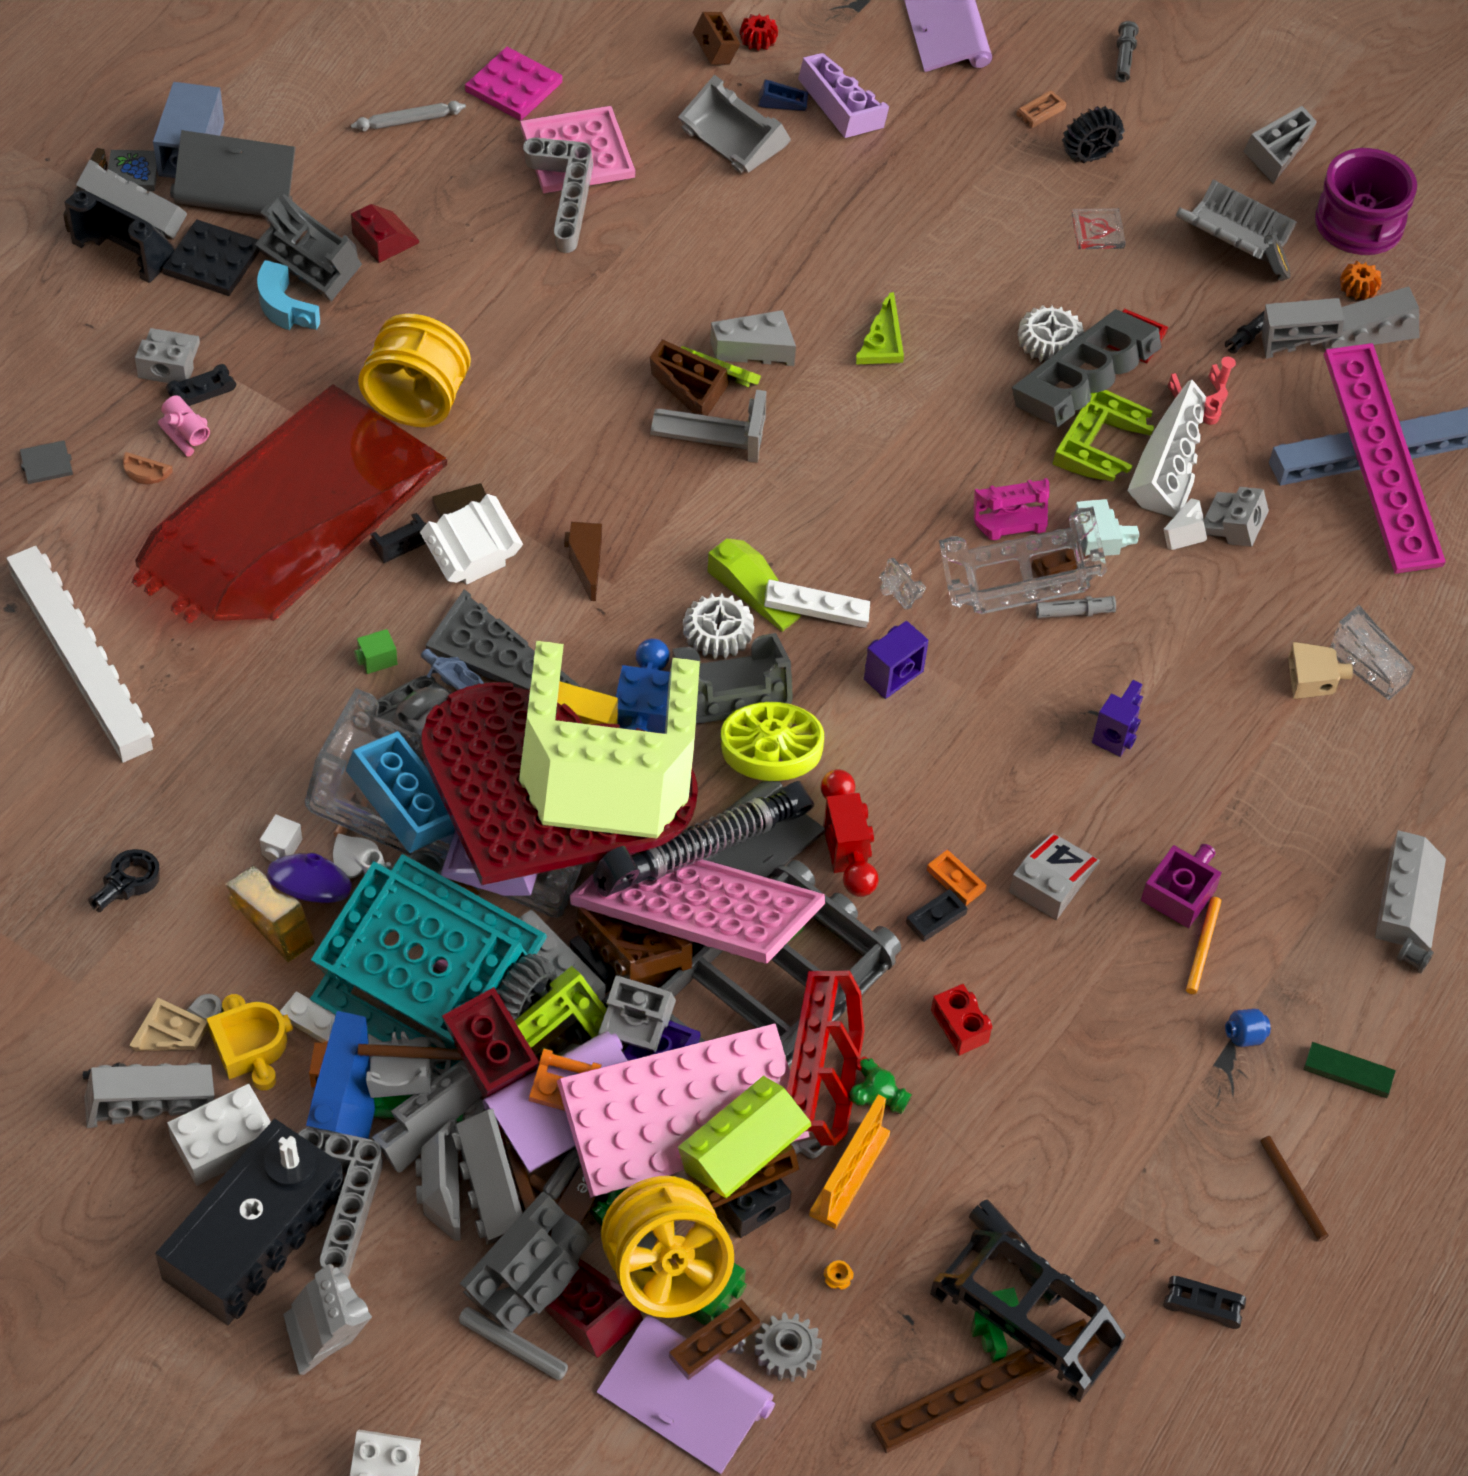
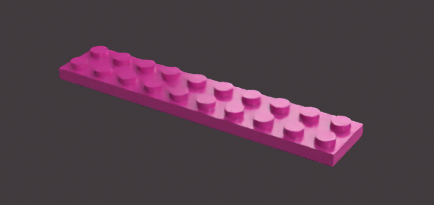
[1323,343,1446,574]

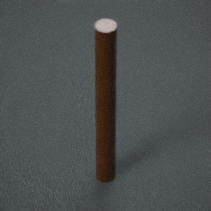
[358,1044,463,1060]
[1260,1136,1329,1241]

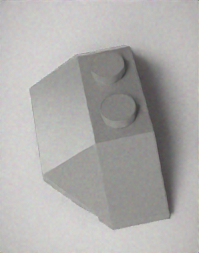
[416,1119,461,1241]

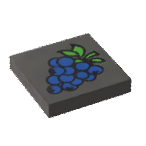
[108,150,158,191]

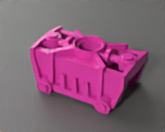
[974,478,1049,540]

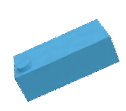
[345,731,455,853]

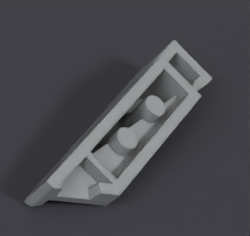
[372,1060,482,1172]

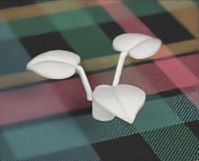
[333,834,393,878]

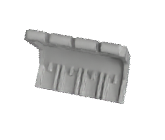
[1175,179,1297,262]

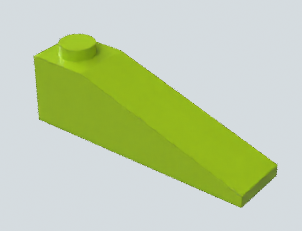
[707,538,801,632]

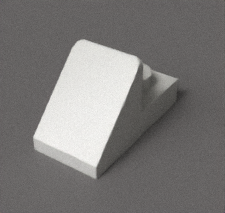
[1164,498,1207,550]

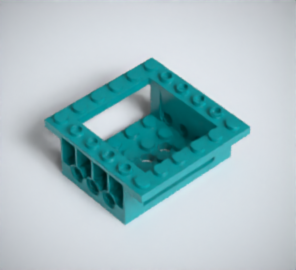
[310,854,548,1074]

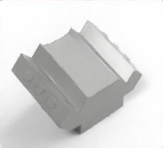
[283,1264,372,1375]

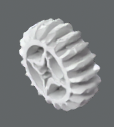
[1018,305,1084,363]
[683,593,754,659]

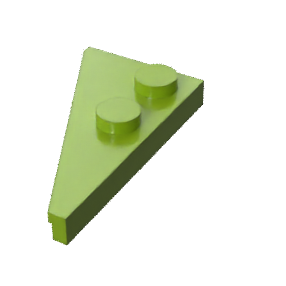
[856,292,904,364]
[681,346,761,387]

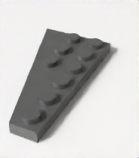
[426,589,580,690]

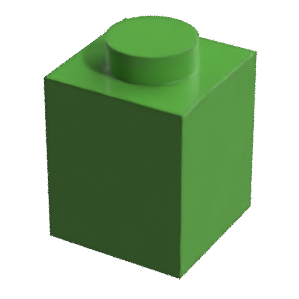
[354,629,398,674]

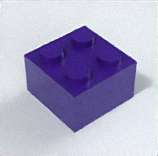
[864,620,929,699]

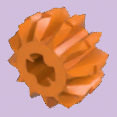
[1340,261,1382,301]

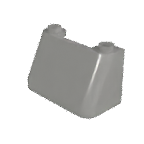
[678,75,791,174]

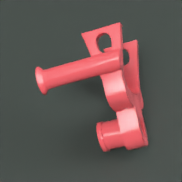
[1168,356,1236,425]

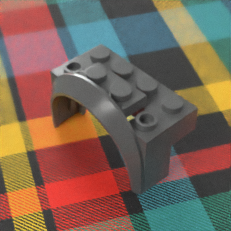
[255,192,362,302]

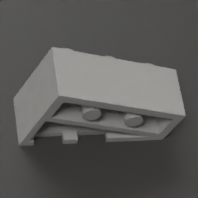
[1243,106,1317,184]
[1262,298,1344,359]
[710,310,796,366]

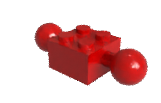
[820,769,879,897]

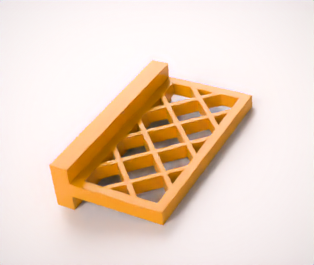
[809,1094,890,1229]

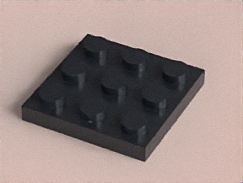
[163,219,260,296]

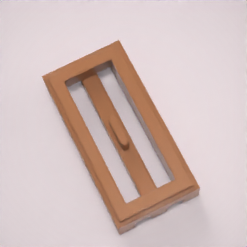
[1016,90,1066,128]

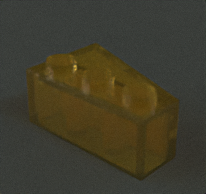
[226,866,315,962]

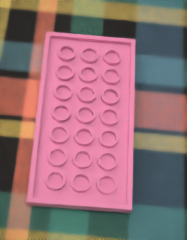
[570,853,825,964]
[557,1024,810,1198]

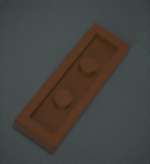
[669,1299,761,1380]

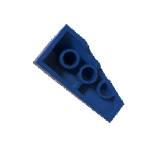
[306,1011,375,1139]

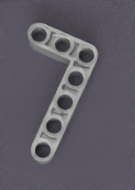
[523,138,593,253]
[298,1127,383,1278]

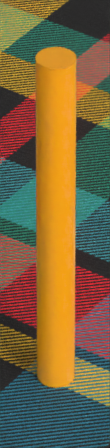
[1186,897,1221,995]

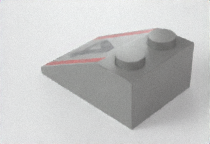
[1009,833,1100,920]

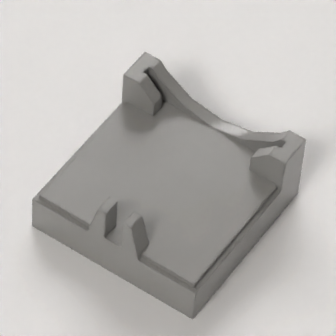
[366,1032,432,1098]

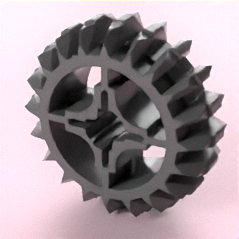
[496,953,557,1021]

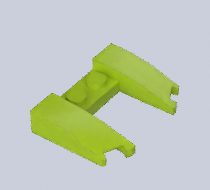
[1052,390,1154,481]
[515,966,607,1047]

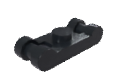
[166,364,236,406]
[1163,1276,1246,1329]

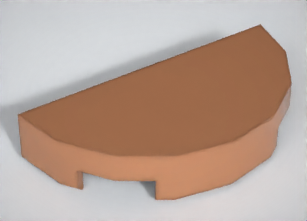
[123,452,173,484]

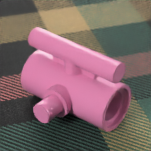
[158,396,210,457]

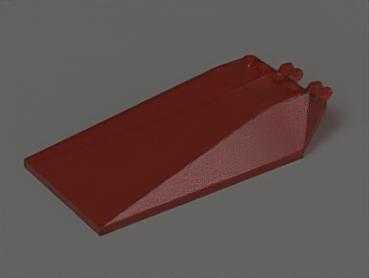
[131,384,448,624]

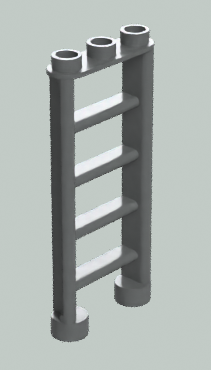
[621,860,901,1067]

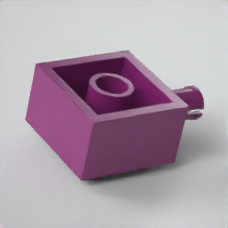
[1141,844,1222,929]

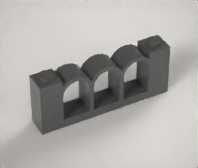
[1012,309,1162,427]

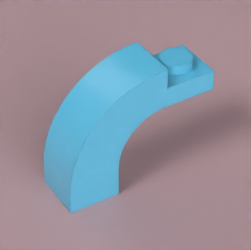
[257,260,320,330]

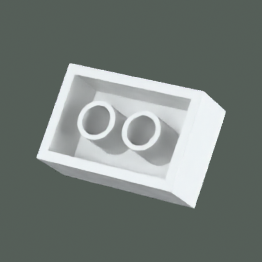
[167,1084,271,1186]

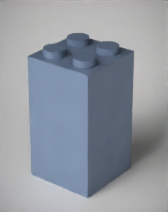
[153,82,225,178]

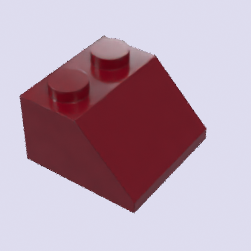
[351,204,419,263]

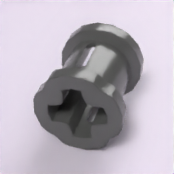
[1396,938,1434,974]

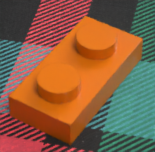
[927,849,986,906]

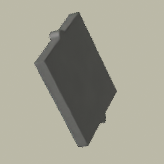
[20,440,73,484]

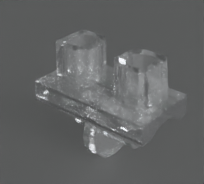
[879,558,926,610]

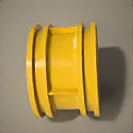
[358,314,471,427]
[601,1176,734,1318]

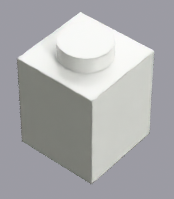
[260,814,302,862]

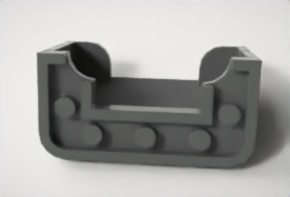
[672,633,793,723]

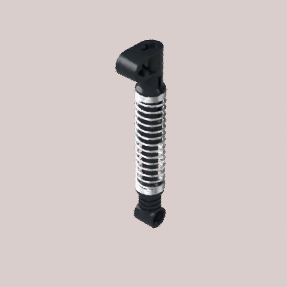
[593,781,815,897]

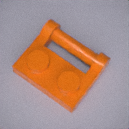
[529,1049,602,1111]

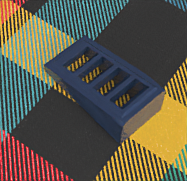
[758,79,808,111]

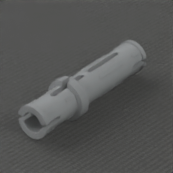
[1036,596,1116,619]

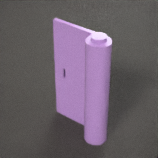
[905,0,992,72]
[483,1031,628,1173]
[597,1315,775,1474]

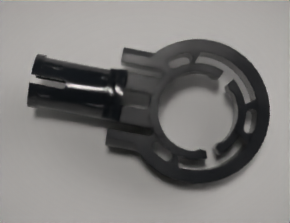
[88,849,160,912]

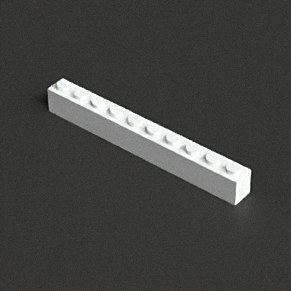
[7,546,154,763]

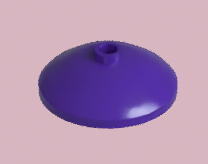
[267,853,352,903]

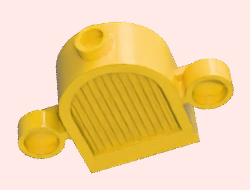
[206,994,293,1091]

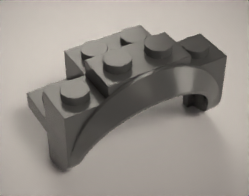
[459,1192,594,1333]

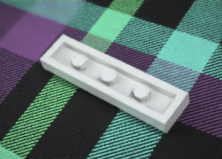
[764,580,870,628]

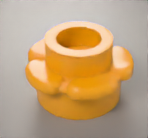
[823,1260,854,1290]

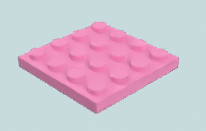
[520,106,635,193]

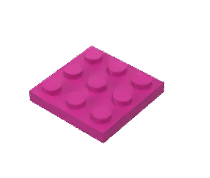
[465,47,562,121]

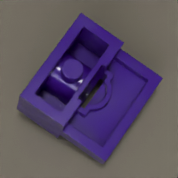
[1092,680,1143,757]

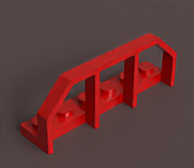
[787,971,865,1146]

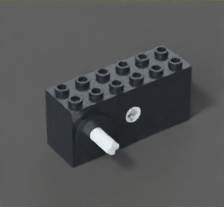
[155,1118,344,1326]

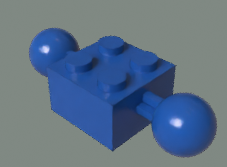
[616,638,670,734]

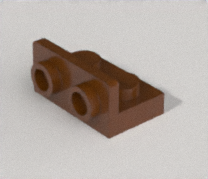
[1031,545,1095,589]

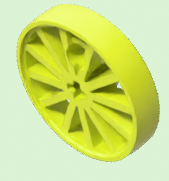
[721,702,824,781]

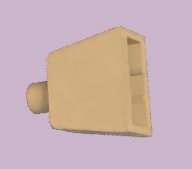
[1288,642,1353,699]

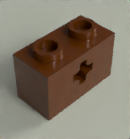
[692,12,740,65]

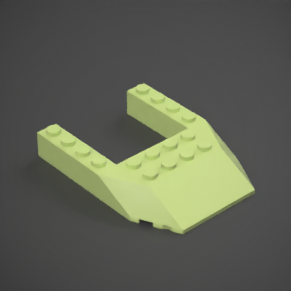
[519,641,700,838]

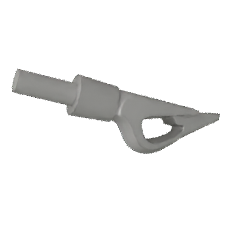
[791,1139,828,1159]

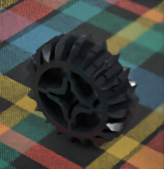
[1062,106,1125,163]

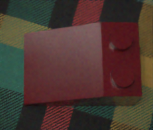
[442,987,540,1099]
[544,1259,643,1358]

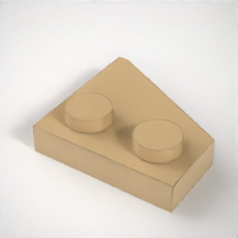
[129,998,208,1051]

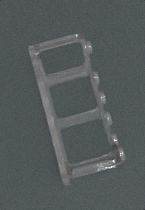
[939,506,1107,614]

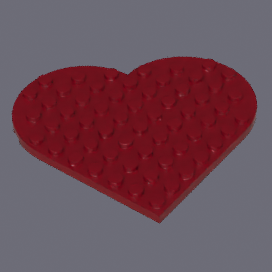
[421,682,698,885]

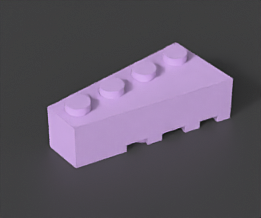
[798,53,889,138]

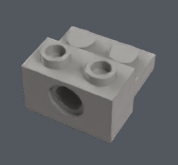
[135,328,200,383]
[1203,487,1269,547]
[599,975,676,1053]

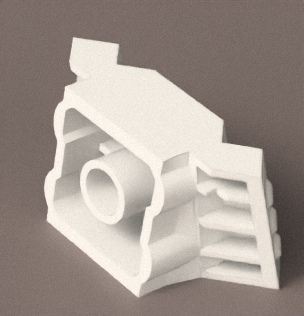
[420,494,523,585]

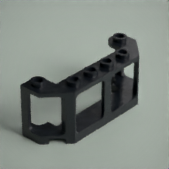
[930,1229,1126,1402]

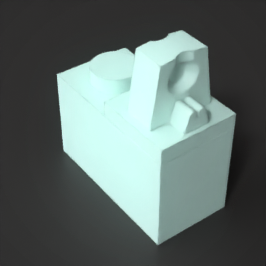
[1073,499,1139,557]

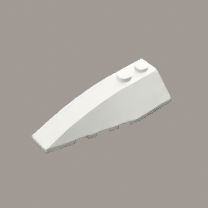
[1127,380,1206,517]

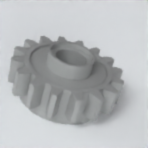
[754,1312,822,1382]

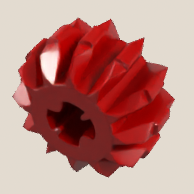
[739,13,778,51]

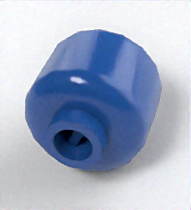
[1225,1009,1271,1047]

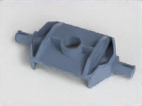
[421,649,484,690]

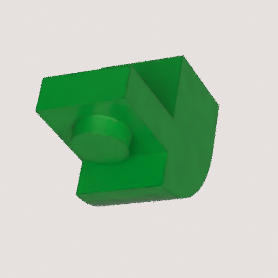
[971,1287,1019,1363]

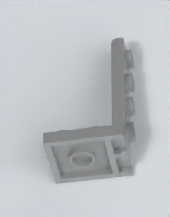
[650,390,766,463]

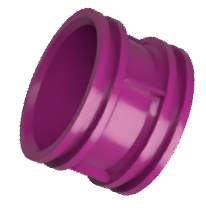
[1315,148,1417,255]

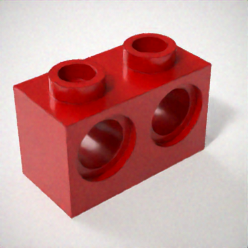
[931,984,992,1056]

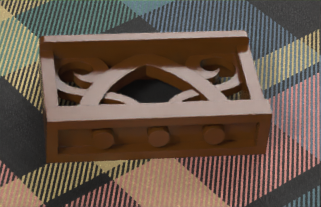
[575,907,692,981]

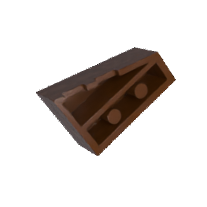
[649,339,728,416]

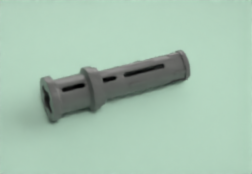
[1115,21,1139,82]

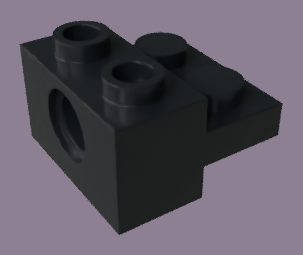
[720,1178,792,1239]

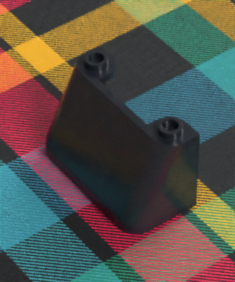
[64,191,174,283]

